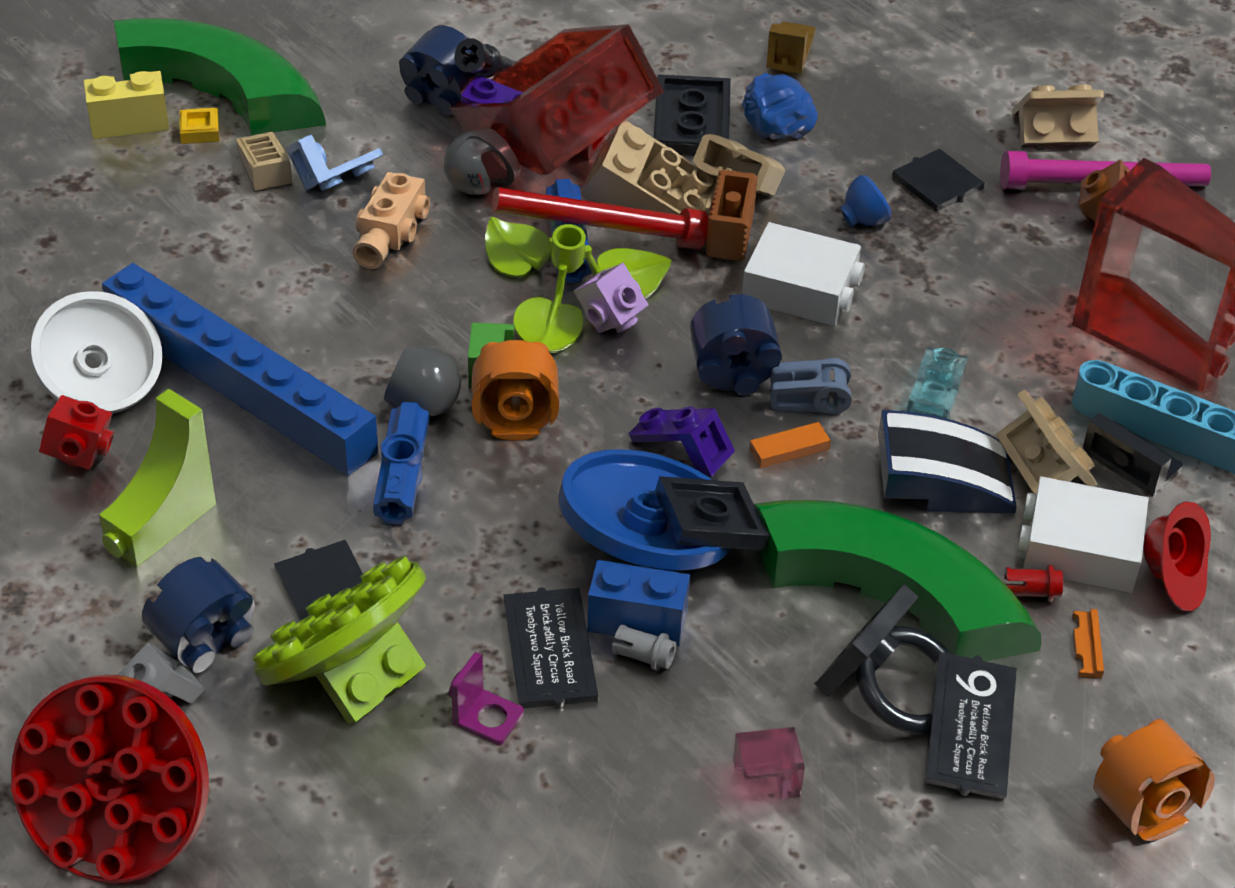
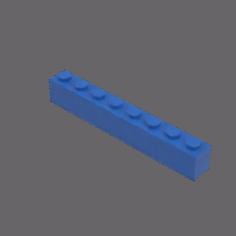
[101,263,379,477]

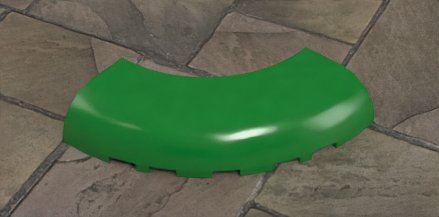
[113,18,326,136]
[754,500,1042,661]

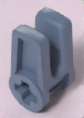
[770,358,852,415]

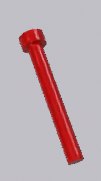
[492,187,708,250]

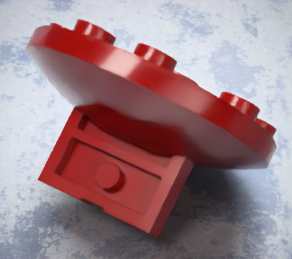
[11,674,209,884]

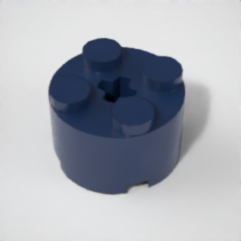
[399,25,476,116]
[690,294,782,396]
[142,557,255,673]

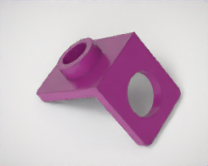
[448,652,524,745]

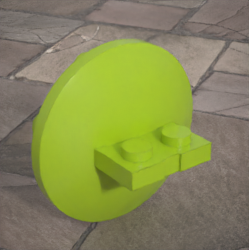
[252,555,427,723]

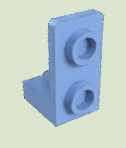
[286,134,383,192]

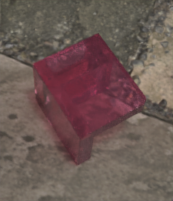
[733,727,805,799]

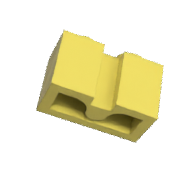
[84,71,169,139]

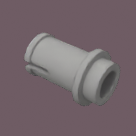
[612,625,676,671]

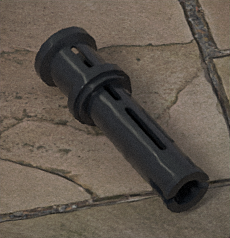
[454,38,529,86]

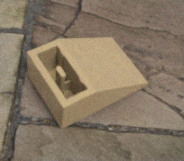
[581,119,717,215]

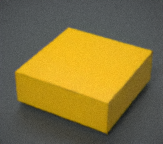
[179,108,220,144]

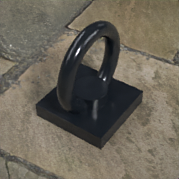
[814,584,951,735]

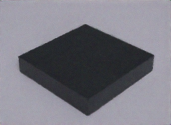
[655,476,769,550]

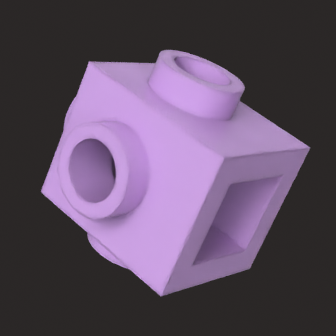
[573,262,648,333]

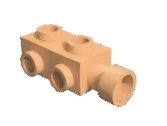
[352,172,430,269]

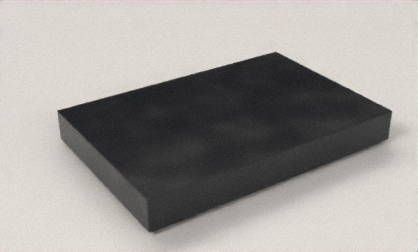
[653,74,731,156]

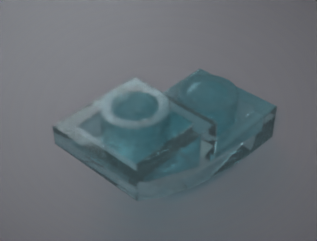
[906,347,968,419]

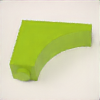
[99,389,216,567]

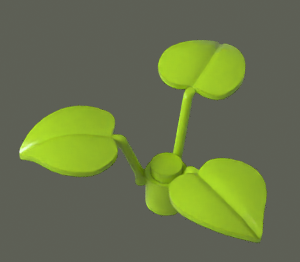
[485,216,671,353]

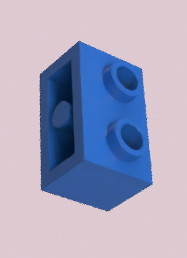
[587,560,690,646]

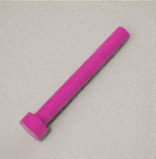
[1000,151,1211,190]

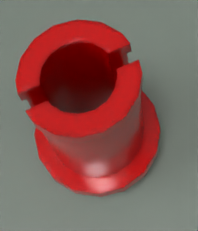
[1004,565,1063,602]

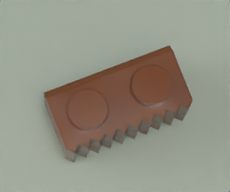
[706,170,758,261]

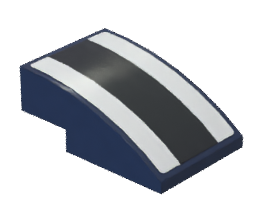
[878,410,1017,514]

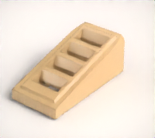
[236,132,293,191]

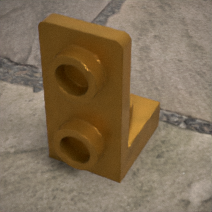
[766,22,816,74]

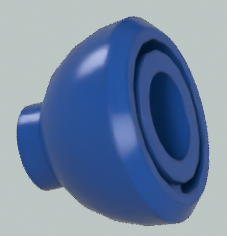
[839,175,892,227]

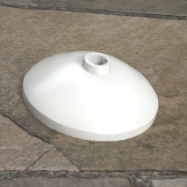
[30,291,162,413]

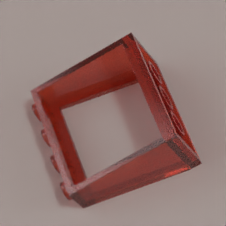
[450,24,664,175]
[1072,158,1235,391]

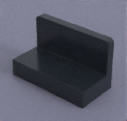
[1082,413,1183,497]

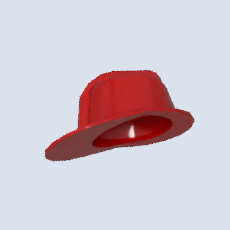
[1143,501,1211,611]

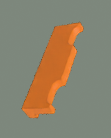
[1072,609,1104,678]

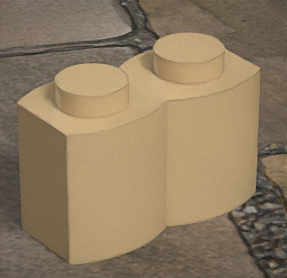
[693,134,785,196]

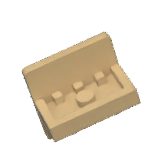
[1012,84,1104,147]
[995,389,1098,494]

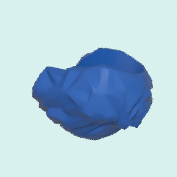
[742,73,818,140]

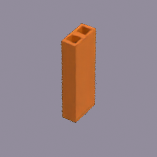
[749,422,831,468]

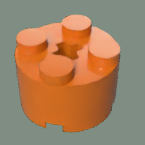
[472,340,559,441]
[1093,719,1215,841]

